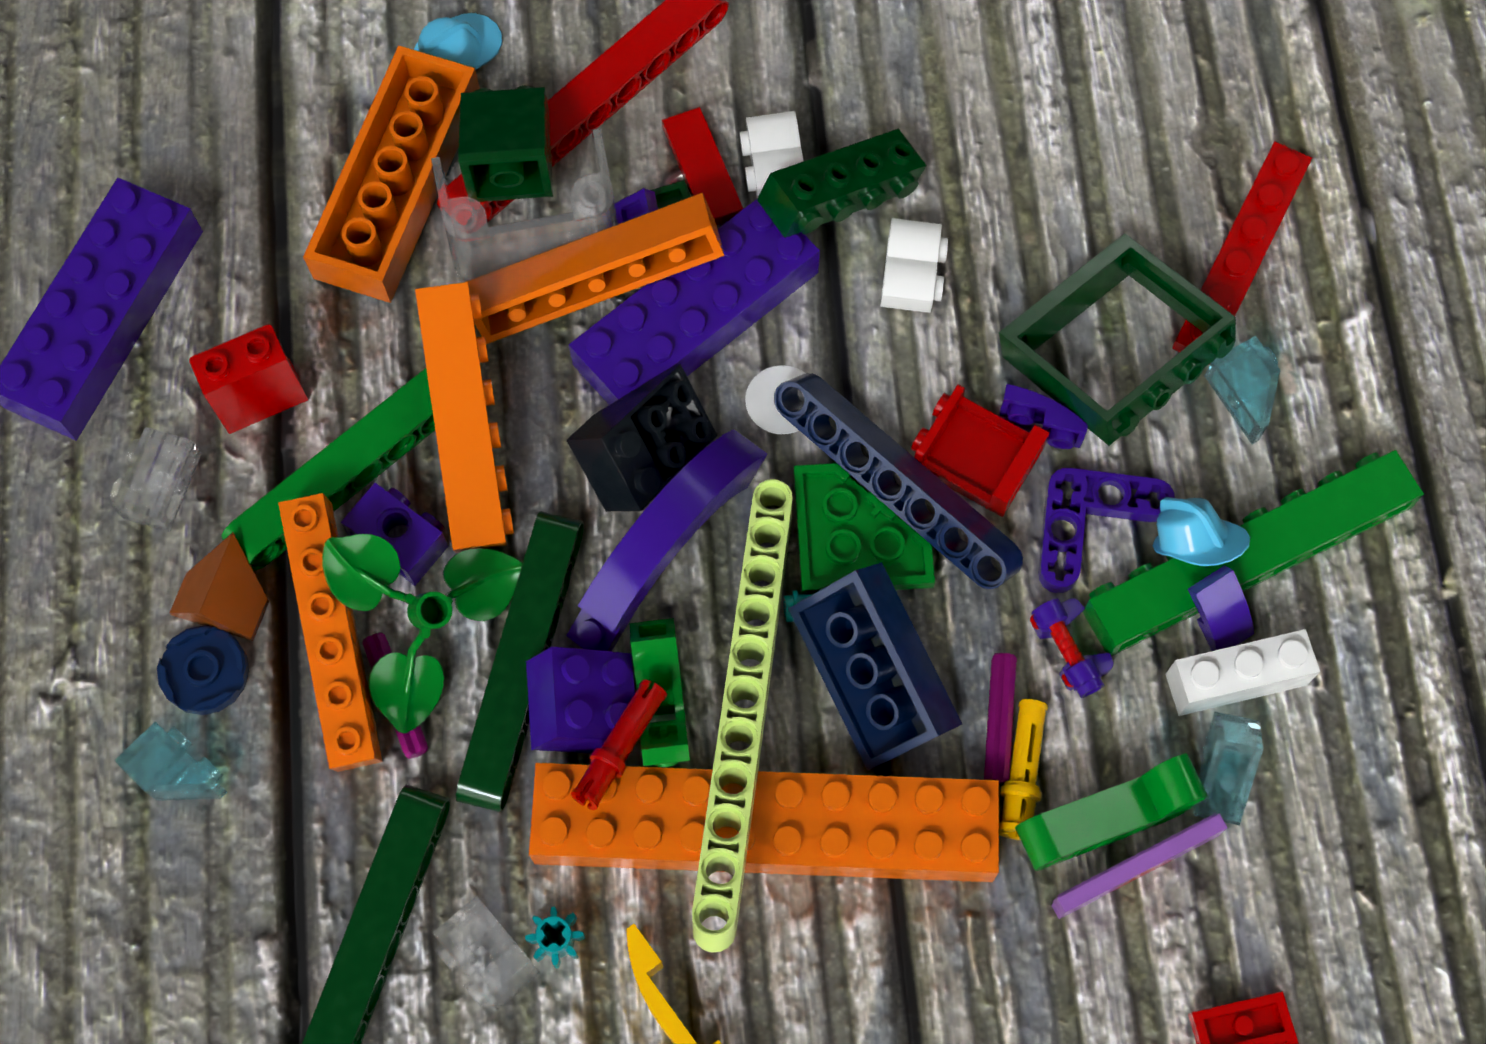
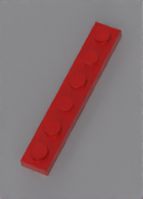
[1172,141,1312,366]

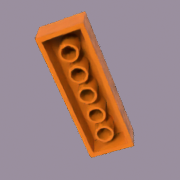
[303,45,480,303]

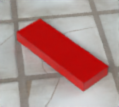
[662,107,744,225]

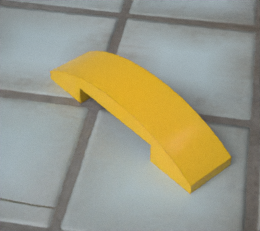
[626,924,721,1044]

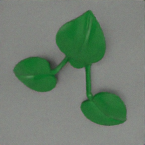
[322,534,523,733]

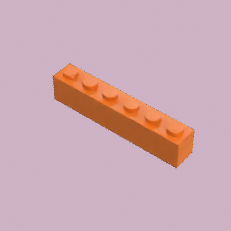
[466,193,725,344]
[415,282,514,553]

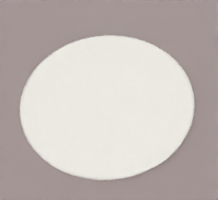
[745,365,806,434]

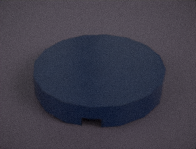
[157,625,249,715]

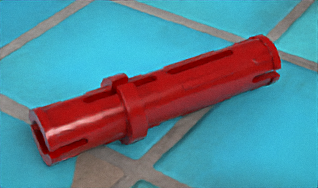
[571,680,667,810]

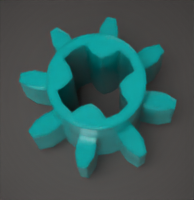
[525,906,585,968]

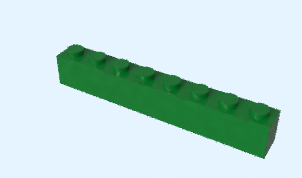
[1083,450,1424,657]

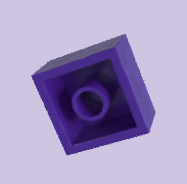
[526,647,635,753]

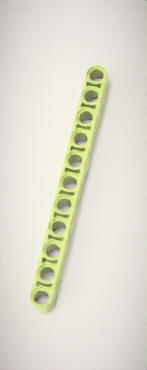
[692,479,793,953]

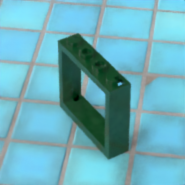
[999,233,1236,446]

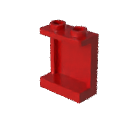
[189,324,308,434]
[911,384,1050,517]

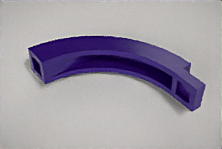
[566,429,768,652]

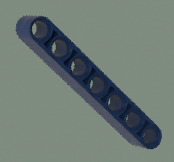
[774,373,1023,589]

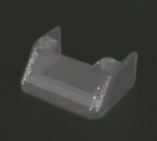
[431,128,618,283]

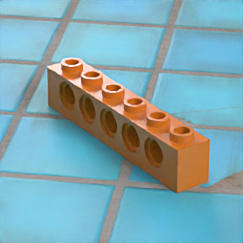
[278,493,383,772]

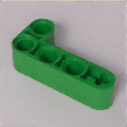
[1015,753,1209,871]

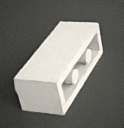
[1165,629,1320,716]

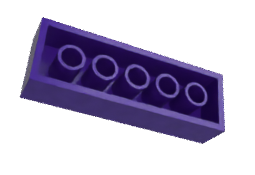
[0,177,203,441]
[568,199,820,405]

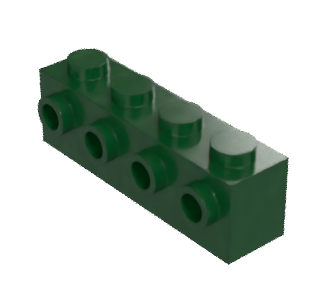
[757,128,927,238]

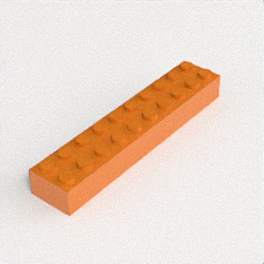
[529,763,999,882]

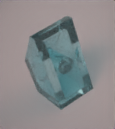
[1204,336,1280,445]
[1194,711,1263,826]

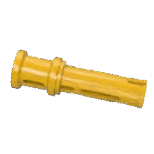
[999,699,1048,840]

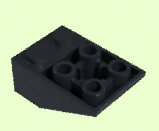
[566,364,717,512]

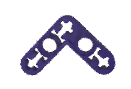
[1038,468,1175,594]

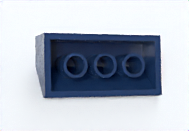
[788,562,962,771]

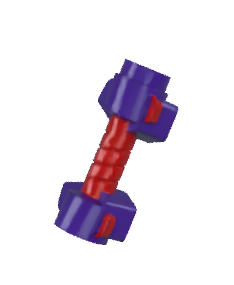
[1030,598,1114,698]

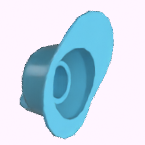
[414,13,502,70]
[1152,497,1250,566]

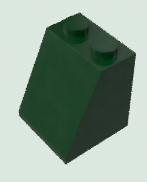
[458,85,553,203]

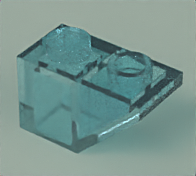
[114,721,227,801]

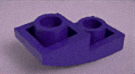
[999,384,1088,449]
[1187,565,1254,651]

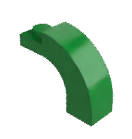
[629,618,690,767]

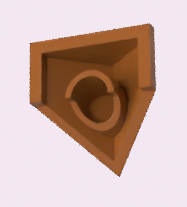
[169,532,269,641]

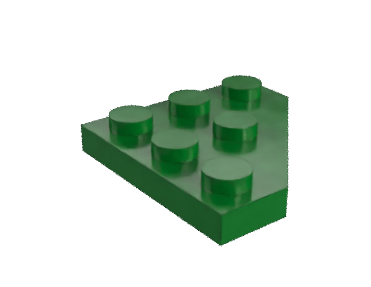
[793,463,935,594]

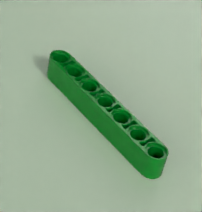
[221,368,435,571]

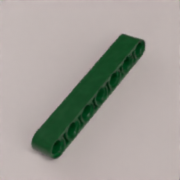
[456,511,584,812]
[302,784,451,1044]

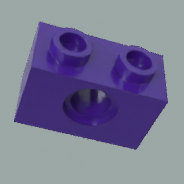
[341,483,449,586]

